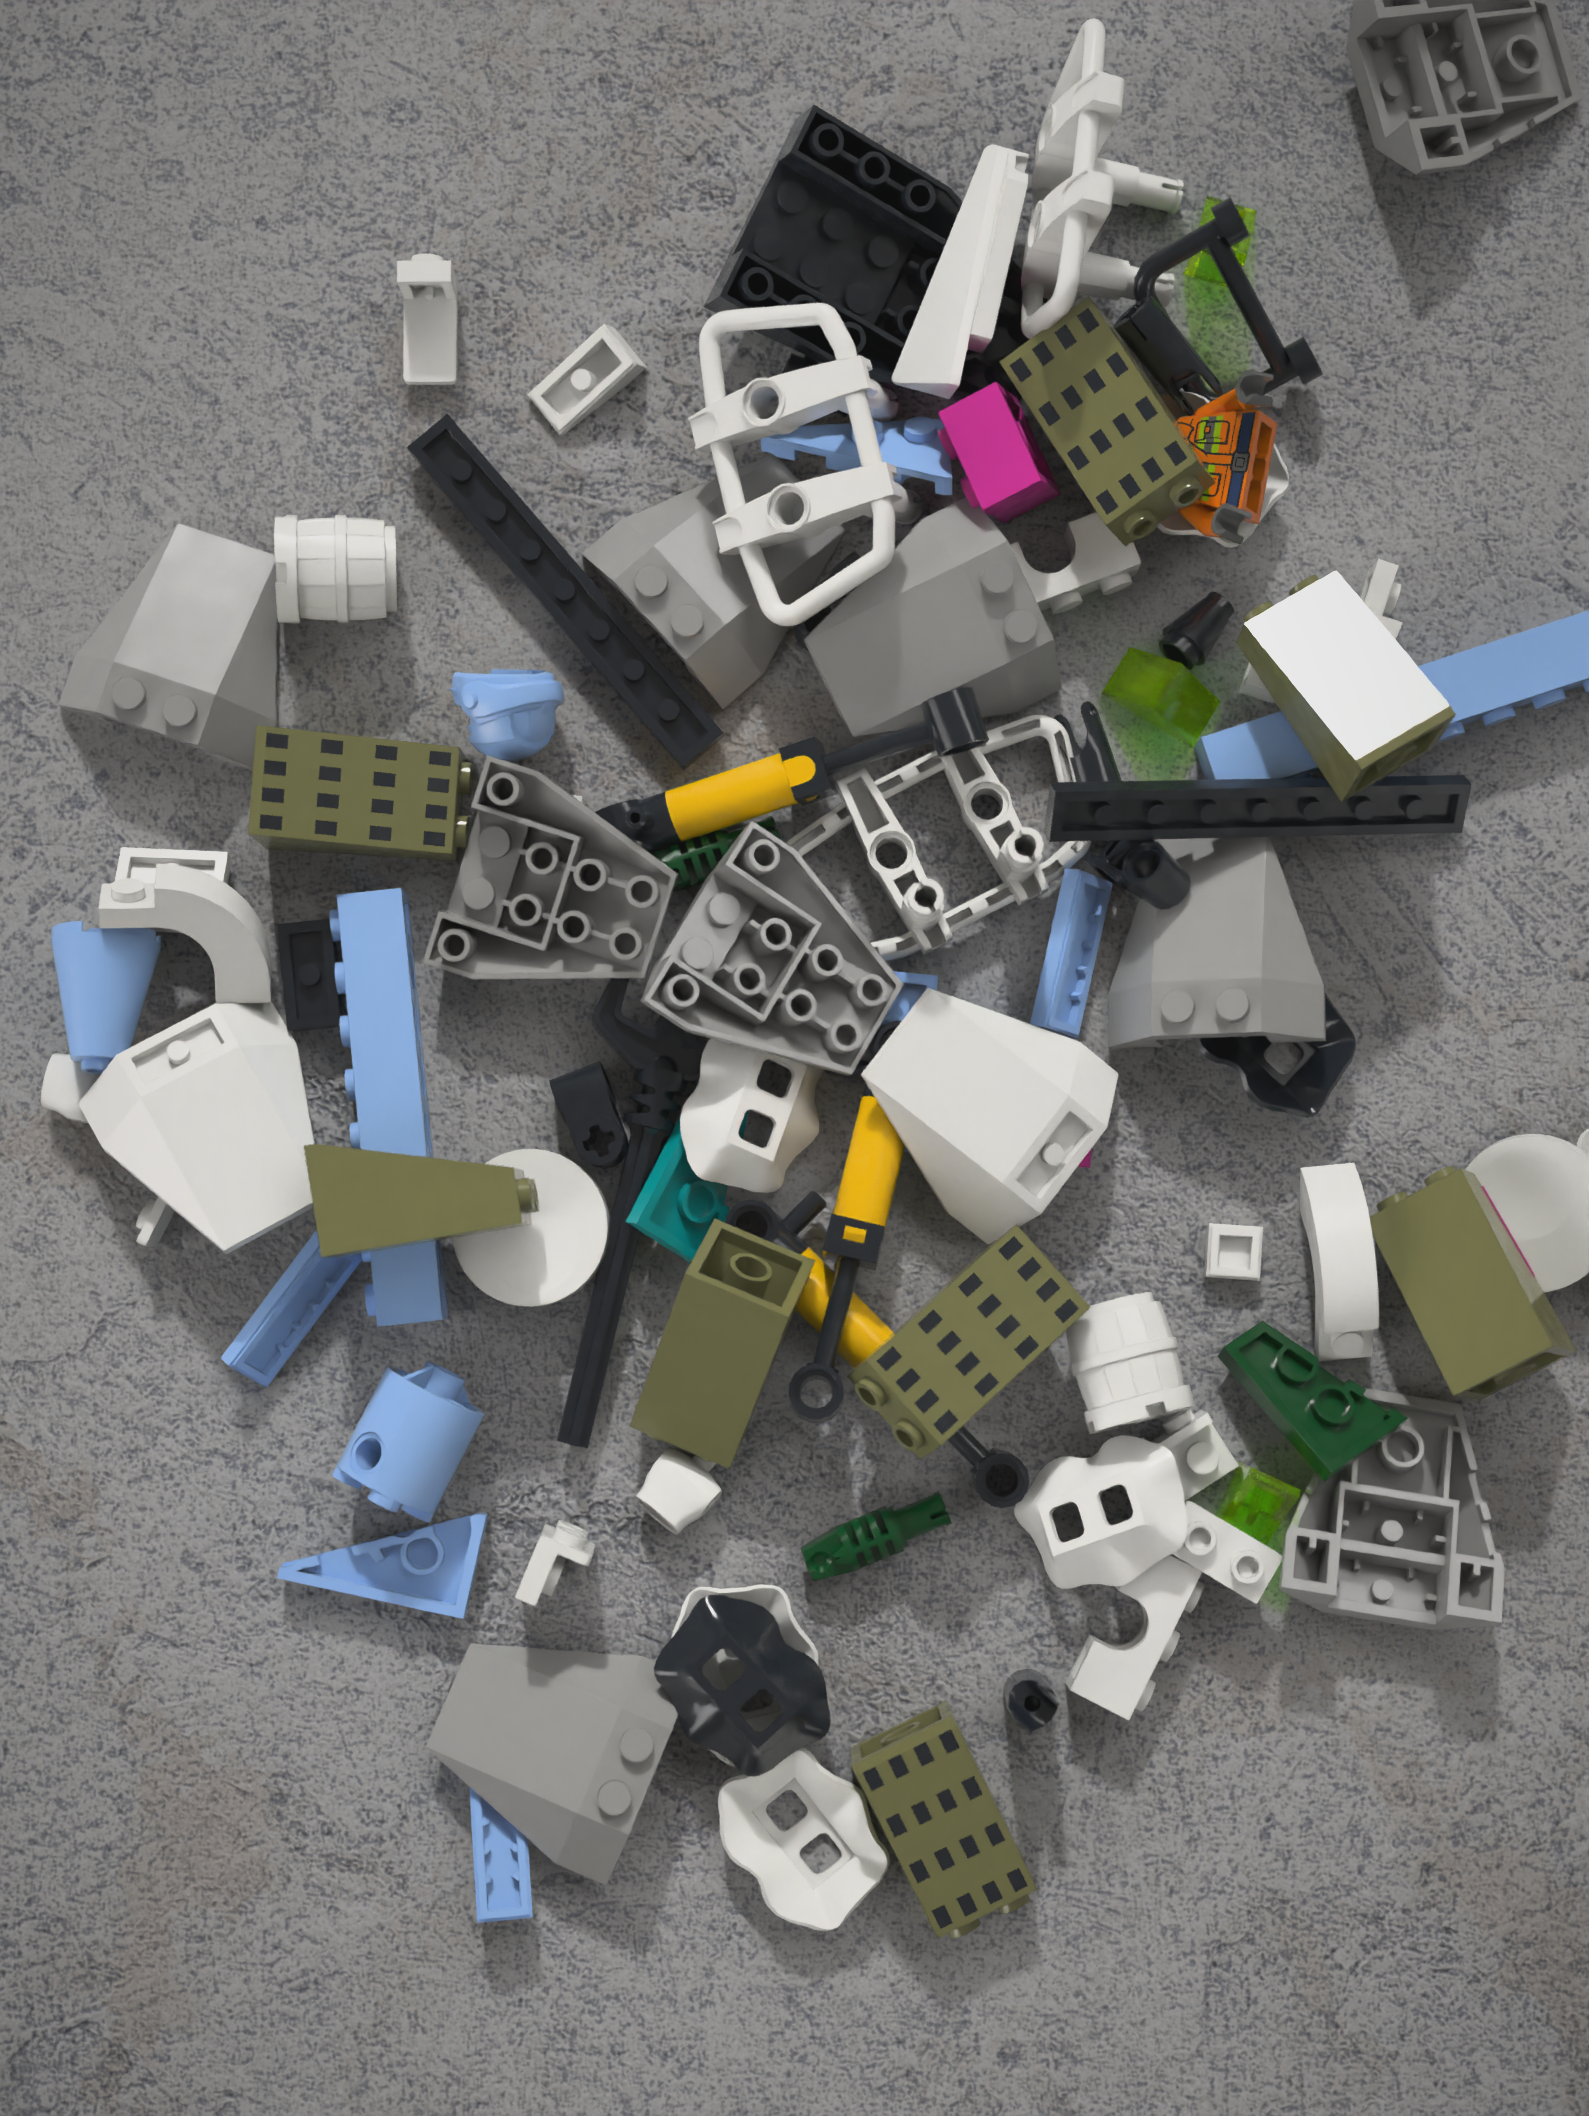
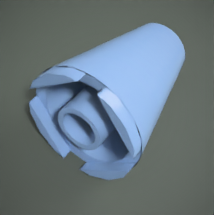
[51,921,162,1074]

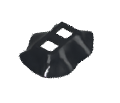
[1193,993,1357,1118]
[654,1595,831,1777]

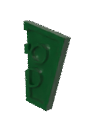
[1217,1321,1408,1482]

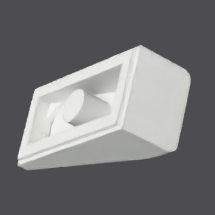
[527,324,646,436]

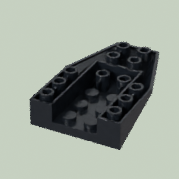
[704,105,1048,402]

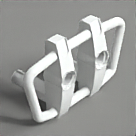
[1021,18,1184,339]
[688,303,923,626]
[786,715,1091,961]

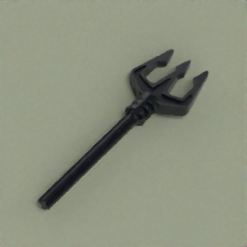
[556,978,708,1448]

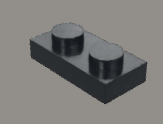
[277,919,343,1032]

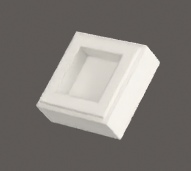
[1204,1223,1263,1281]

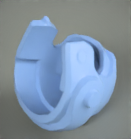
[450,669,564,762]

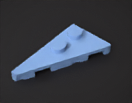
[761,417,952,495]
[277,1512,488,1619]

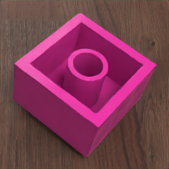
[938,382,1061,523]

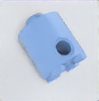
[332,1361,485,1523]

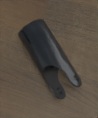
[1113,295,1223,416]
[1054,701,1122,782]
[1003,1669,1059,1734]

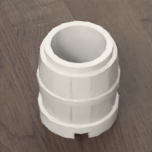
[274,515,397,623]
[1066,1292,1195,1435]

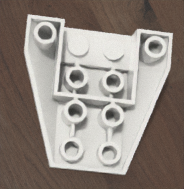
[861,988,1119,1244]
[78,1002,315,1254]

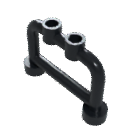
[1133,197,1323,401]

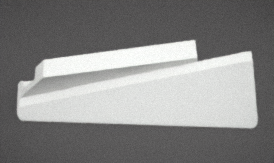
[892,145,1029,399]

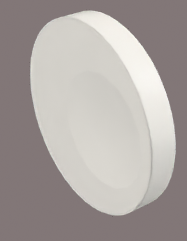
[1465,1134,1589,1292]
[452,1149,610,1307]

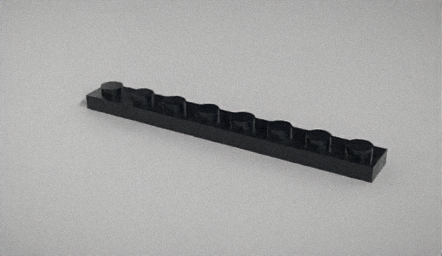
[407,414,724,771]
[1044,775,1472,842]

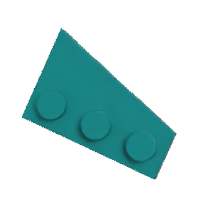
[626,1081,749,1263]

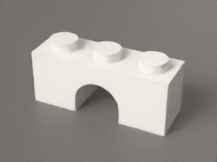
[1010,512,1141,614]
[1065,1554,1204,1720]

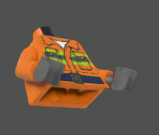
[1177,370,1278,544]

